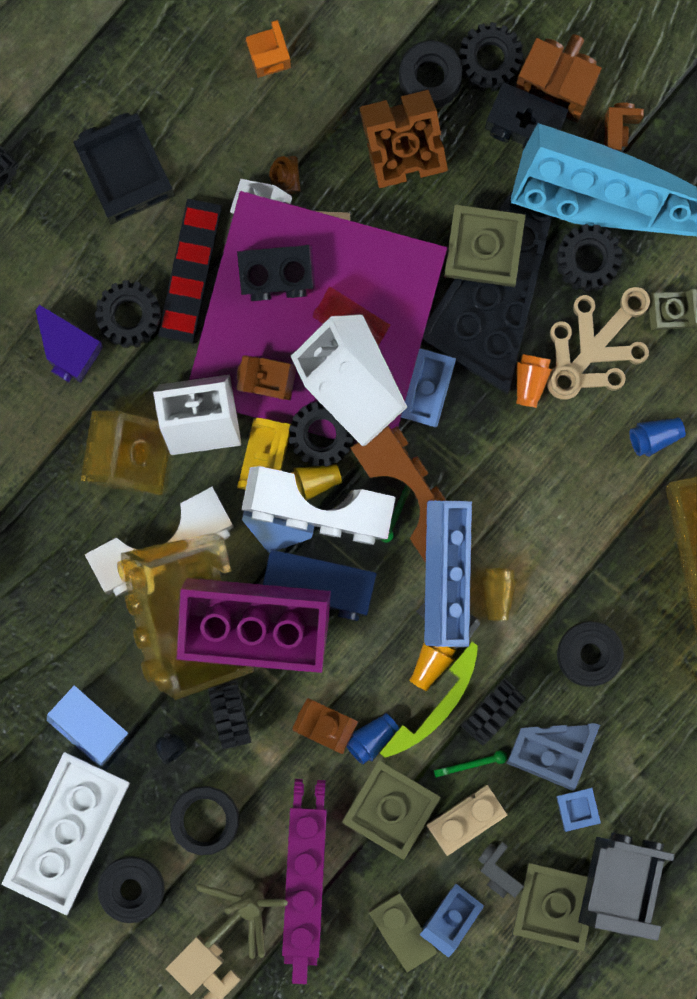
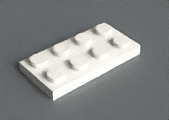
[1,752,130,915]

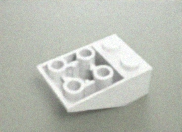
[291,315,407,446]

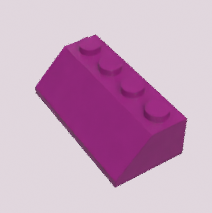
[176,578,331,673]

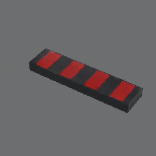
[158,199,222,344]

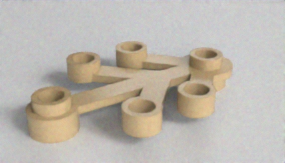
[547,287,650,400]

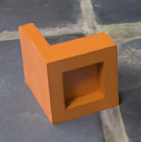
[246,20,291,78]

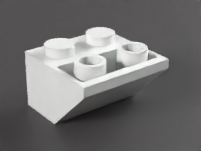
[153,375,242,455]

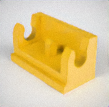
[237,417,291,490]

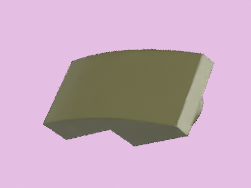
[649,289,697,330]

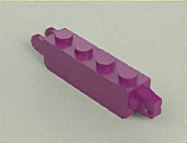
[282,779,327,985]

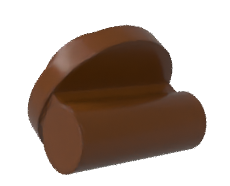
[269,156,301,194]

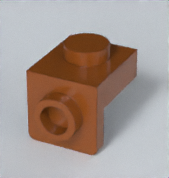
[237,355,297,400]

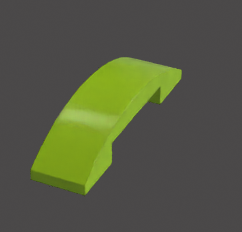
[380,641,478,758]

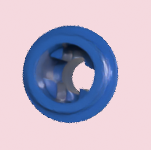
[629,417,686,457]
[346,713,399,765]

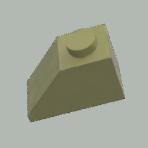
[368,891,438,973]

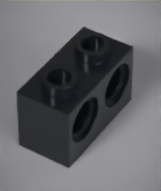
[237,245,315,301]

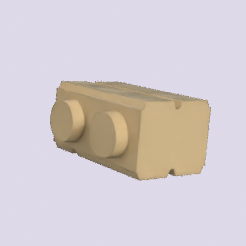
[426,784,508,856]

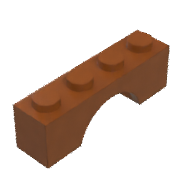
[350,425,447,563]

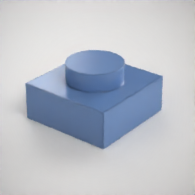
[556,788,601,832]

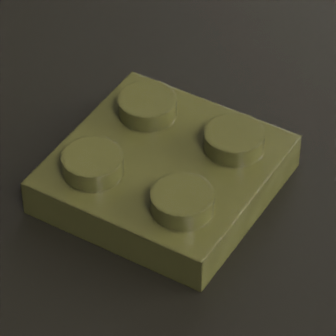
[444,205,525,287]
[342,760,441,860]
[512,863,589,951]

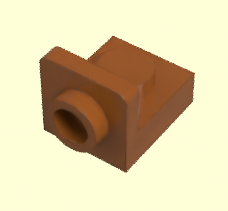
[604,103,644,152]
[293,698,358,754]

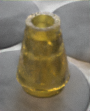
[482,568,517,621]

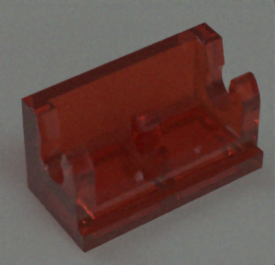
[312,286,392,347]

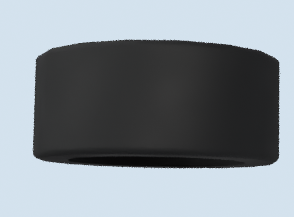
[170,786,239,856]

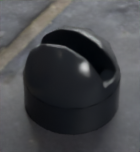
[156,733,188,765]

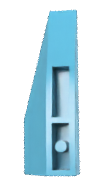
[511,123,697,237]

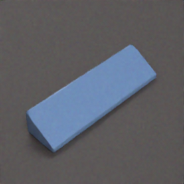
[424,501,472,647]

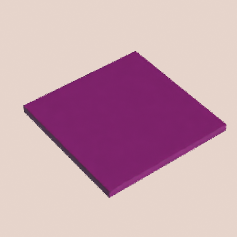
[189,191,447,445]

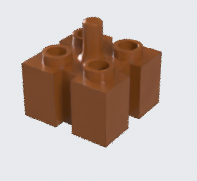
[516,34,602,123]
[359,90,448,188]

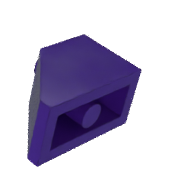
[35,305,103,383]

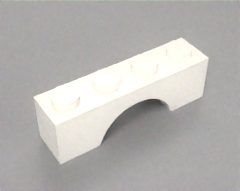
[242,466,396,545]
[85,487,234,597]

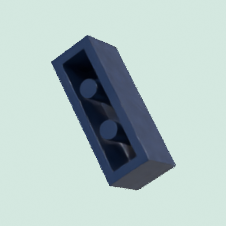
[263,550,376,622]

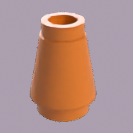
[516,354,552,408]

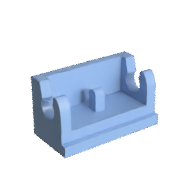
[46,686,128,768]

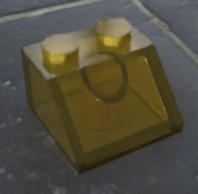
[81,411,169,495]

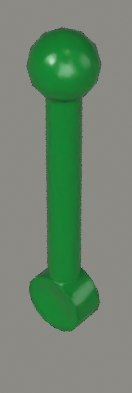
[381,483,411,543]
[434,750,508,778]

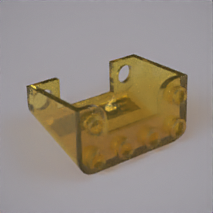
[117,533,254,700]

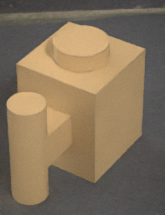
[166,935,241,999]

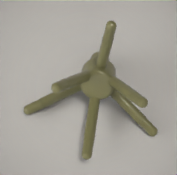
[196,882,288,959]

